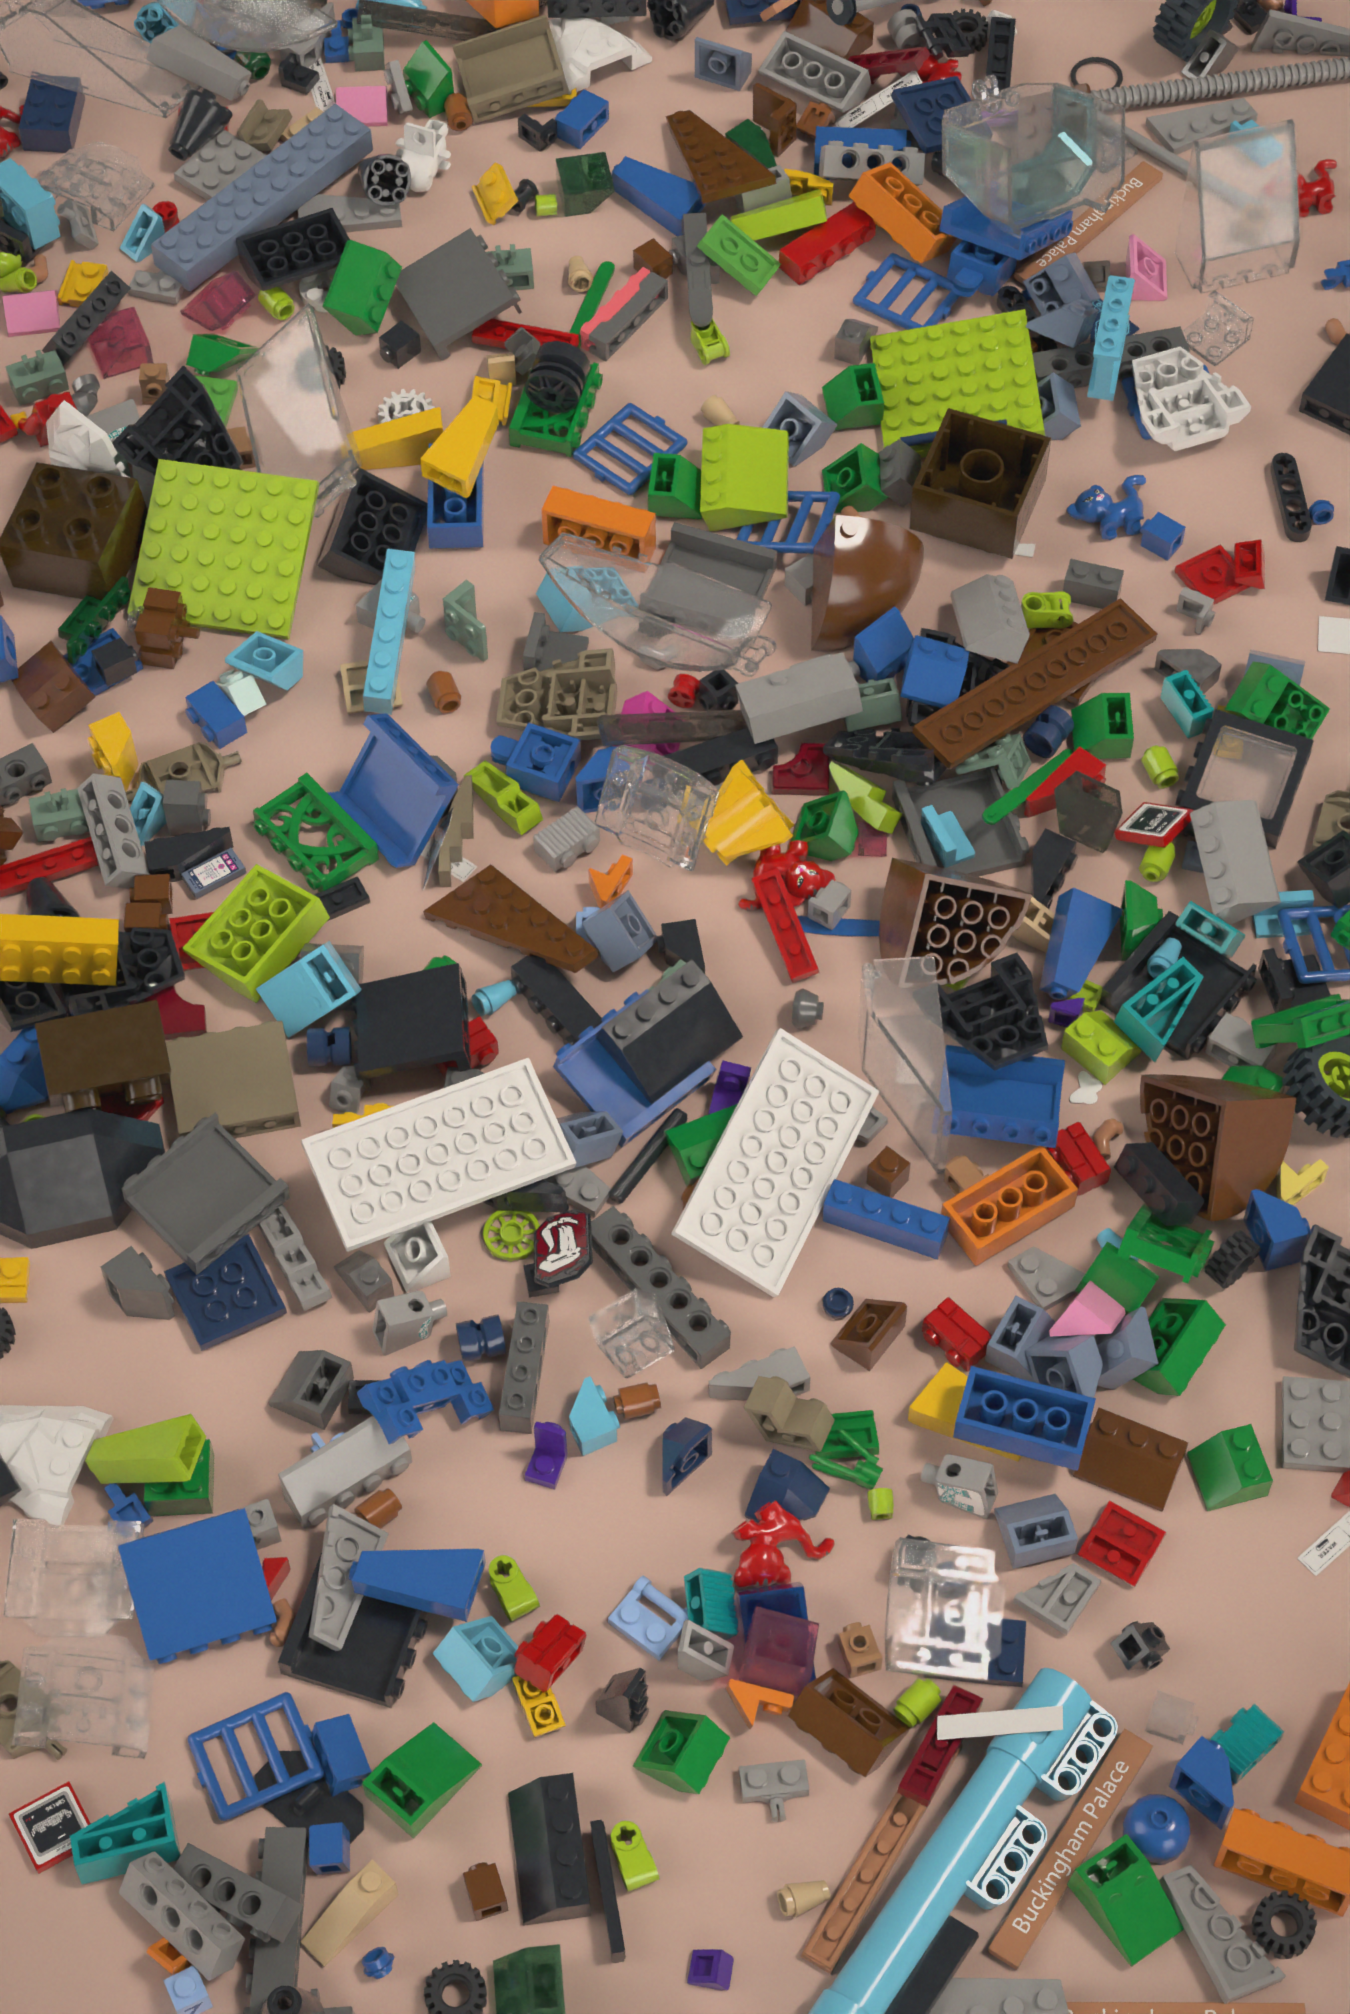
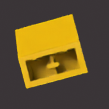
[87,712,139,792]

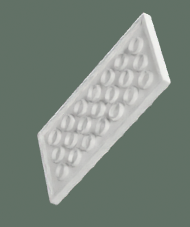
[671,1028,879,1297]
[301,1058,576,1252]

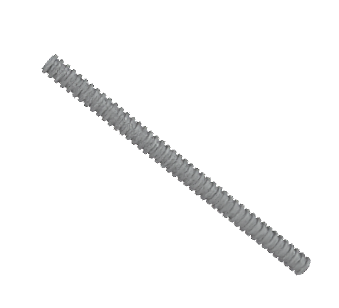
[1090,56,1350,112]

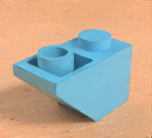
[569,1376,620,1456]

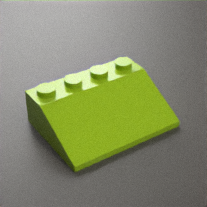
[700,424,789,532]
[182,864,330,1003]

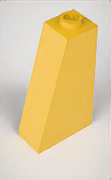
[420,395,499,498]
[342,407,443,471]
[908,1362,1023,1462]

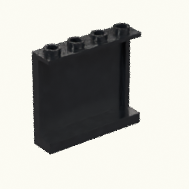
[1299,333,1350,435]
[1100,911,1257,1060]
[352,963,472,1092]
[278,1552,428,1708]

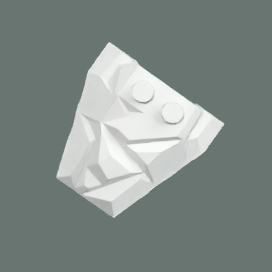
[548,17,652,95]
[1132,347,1251,451]
[46,400,130,478]
[0,1405,114,1529]

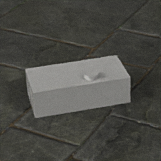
[735,652,863,744]

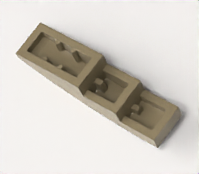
[438,775,474,887]

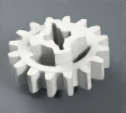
[378,389,435,424]

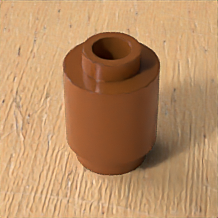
[444,93,473,131]
[426,671,461,713]
[613,1382,661,1419]
[354,1488,402,1529]

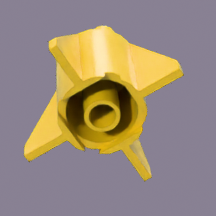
[691,760,795,866]

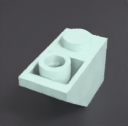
[215,670,267,716]

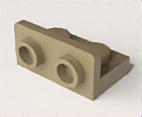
[237,99,293,151]

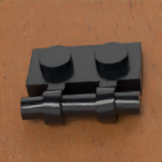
[914,13,972,60]

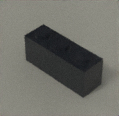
[1114,1142,1205,1226]

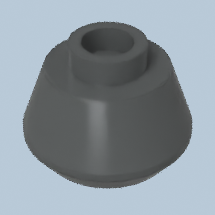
[792,988,824,1029]

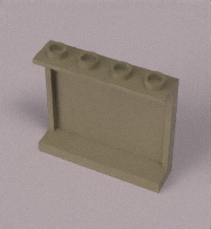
[452,15,570,123]
[166,1021,301,1139]

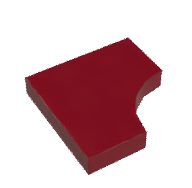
[772,743,829,795]
[145,985,207,1040]

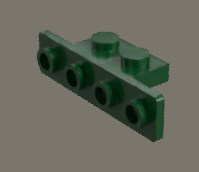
[58,576,131,664]

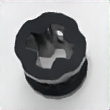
[512,179,539,212]

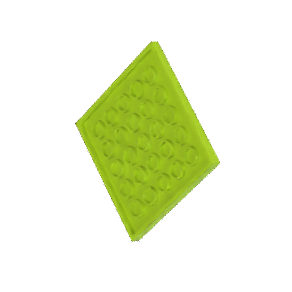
[870,309,1045,458]
[127,459,320,639]

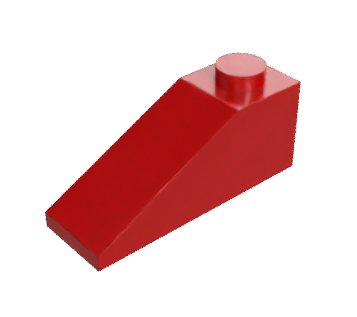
[1024,747,1106,818]

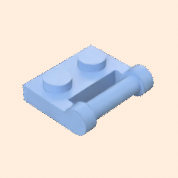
[608,1575,688,1661]

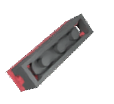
[580,267,668,361]

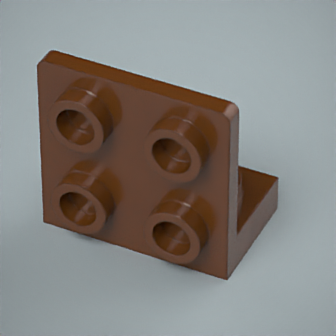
[753,82,797,157]

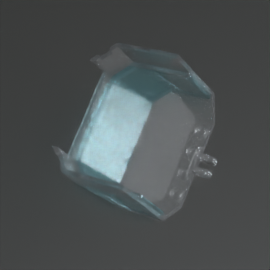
[942,75,1125,239]

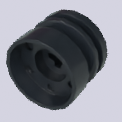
[525,341,590,413]

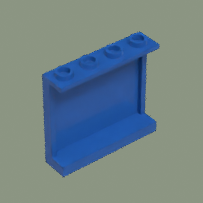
[939,183,1073,260]
[328,713,459,868]
[553,989,717,1148]
[934,1045,1065,1148]
[118,1507,277,1664]

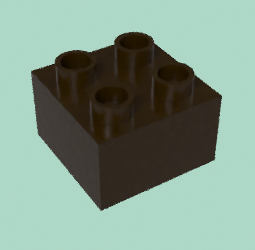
[909,408,1051,559]
[0,462,148,601]
[35,1000,172,1113]

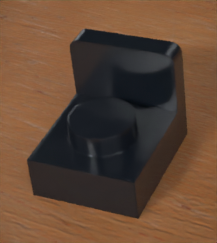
[278,53,320,95]
[518,113,557,152]

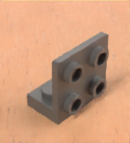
[523,612,589,671]

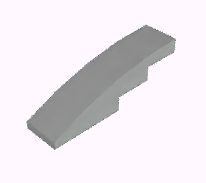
[258,1204,332,1311]

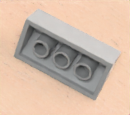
[758,31,872,112]
[950,574,1030,663]
[1190,800,1281,925]
[278,1416,412,1529]

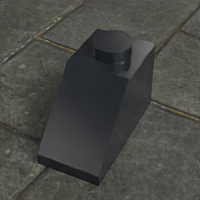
[656,919,705,974]

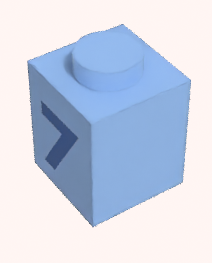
[163,1966,213,2014]

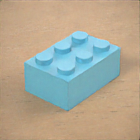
[0,158,61,250]

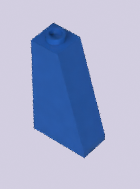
[814,126,911,180]
[611,156,706,237]
[1039,887,1123,1000]
[349,1549,486,1622]

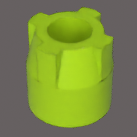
[535,194,557,216]
[867,1488,894,1520]

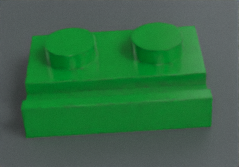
[815,1410,879,1459]

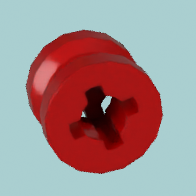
[152,201,180,233]
[668,674,699,708]

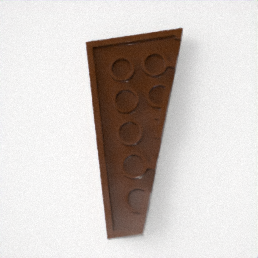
[666,110,777,204]
[423,864,598,973]

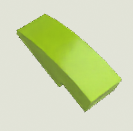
[463,760,543,835]
[829,761,902,834]

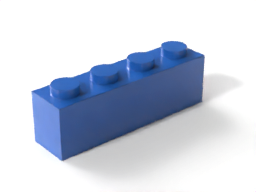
[823,1179,950,1260]

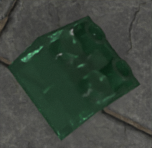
[556,152,615,217]
[493,1944,566,2014]

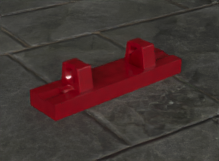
[848,47,930,85]
[897,1684,984,1807]

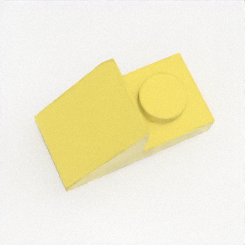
[1276,1159,1329,1205]

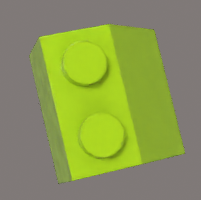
[1061,1010,1142,1085]

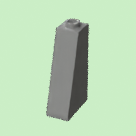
[146,25,252,101]

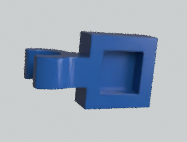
[324,20,350,63]
[1321,260,1350,290]
[104,1483,153,1539]

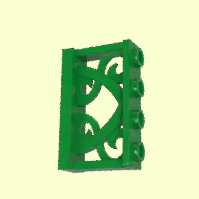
[509,362,603,457]
[253,772,379,892]
[1251,994,1350,1049]
[1117,1204,1215,1284]

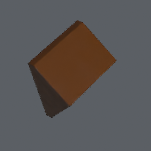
[830,1299,907,1371]

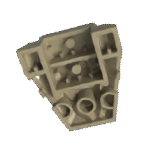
[496,648,617,740]

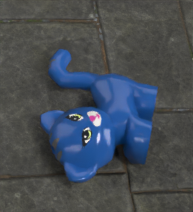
[1066,475,1146,540]

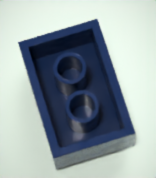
[19,74,85,153]

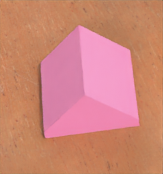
[336,86,388,127]
[1126,234,1167,301]
[2,289,60,337]
[1049,1280,1125,1337]

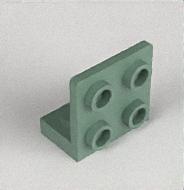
[443,579,488,662]
[955,733,1031,789]

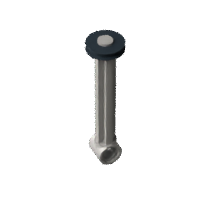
[826,0,904,25]

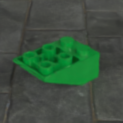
[1225,661,1330,754]
[362,1722,482,1839]
[1067,1834,1184,1967]

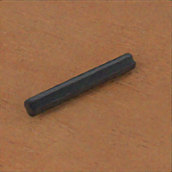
[609,1108,688,1204]

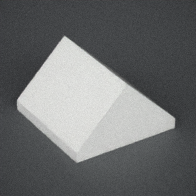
[384,1221,451,1293]

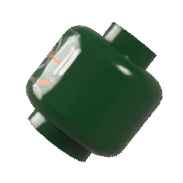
[234,42,271,80]

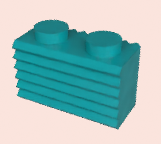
[1160,670,1214,739]
[1176,901,1245,958]
[684,1568,739,1641]
[1210,1704,1284,1784]

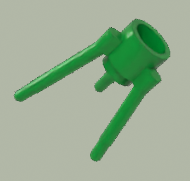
[809,1429,883,1490]

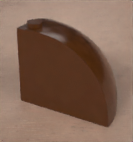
[811,515,924,651]
[879,857,1032,990]
[1140,1074,1296,1222]

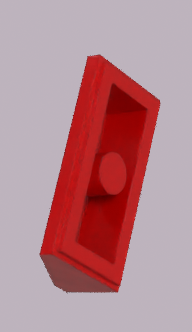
[1234,539,1265,589]

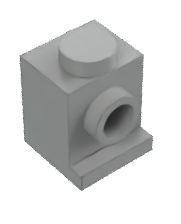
[808,880,851,930]

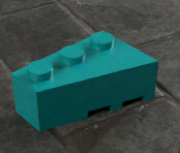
[1114,957,1204,1063]
[70,1781,181,1885]

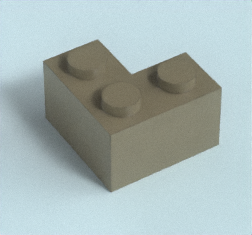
[744,1376,835,1452]

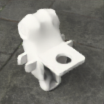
[395,120,451,192]

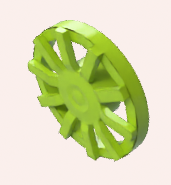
[483,1210,540,1262]

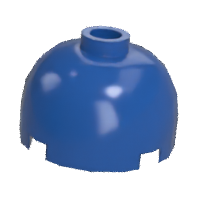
[1123,1794,1190,1865]

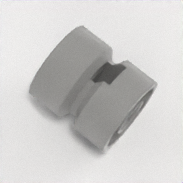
[887,9,926,50]

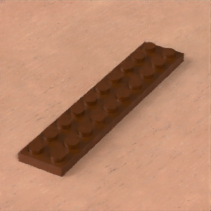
[912,598,1158,770]

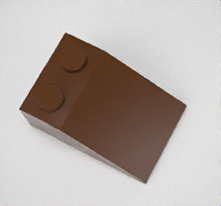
[11,640,96,733]

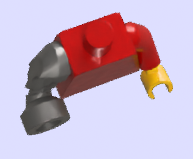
[10,374,100,447]

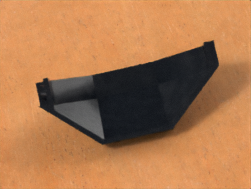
[0,1108,165,1249]

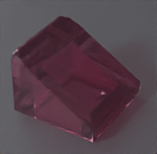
[858,822,887,857]

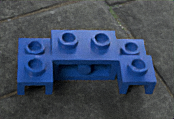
[357,1360,494,1444]

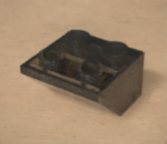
[1054,771,1123,853]

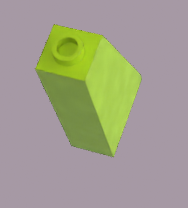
[731,189,827,241]
[85,1413,207,1484]

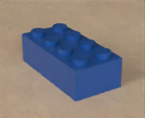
[427,443,484,548]
[953,1366,1096,1471]

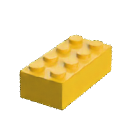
[0,914,119,986]

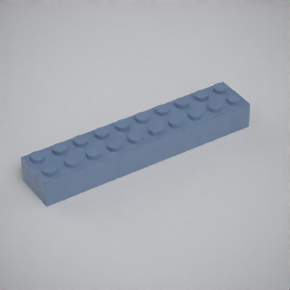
[151,103,373,292]

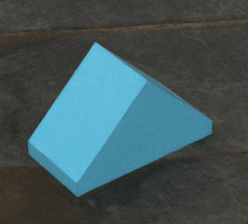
[120,204,165,262]
[130,782,167,846]

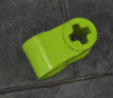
[690,318,730,365]
[1021,591,1074,629]
[489,1555,540,1622]
[611,1820,660,1892]

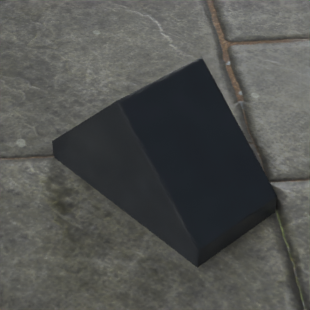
[1325,546,1350,605]

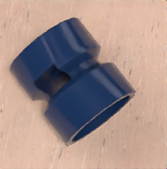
[1023,705,1074,759]
[307,1027,352,1067]
[455,1314,506,1363]

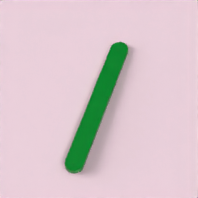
[569,261,615,349]
[982,749,1074,825]

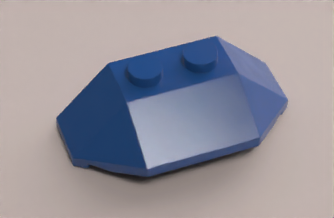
[0,1017,65,1114]

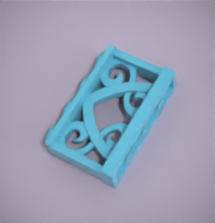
[1087,275,1135,401]

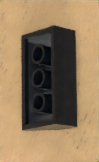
[508,1773,591,1926]

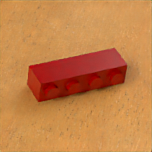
[779,202,876,285]

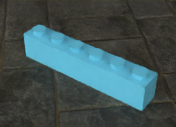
[363,549,416,715]

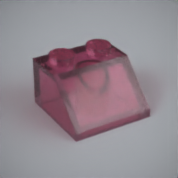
[180,270,256,331]
[88,307,153,379]
[738,1606,819,1697]

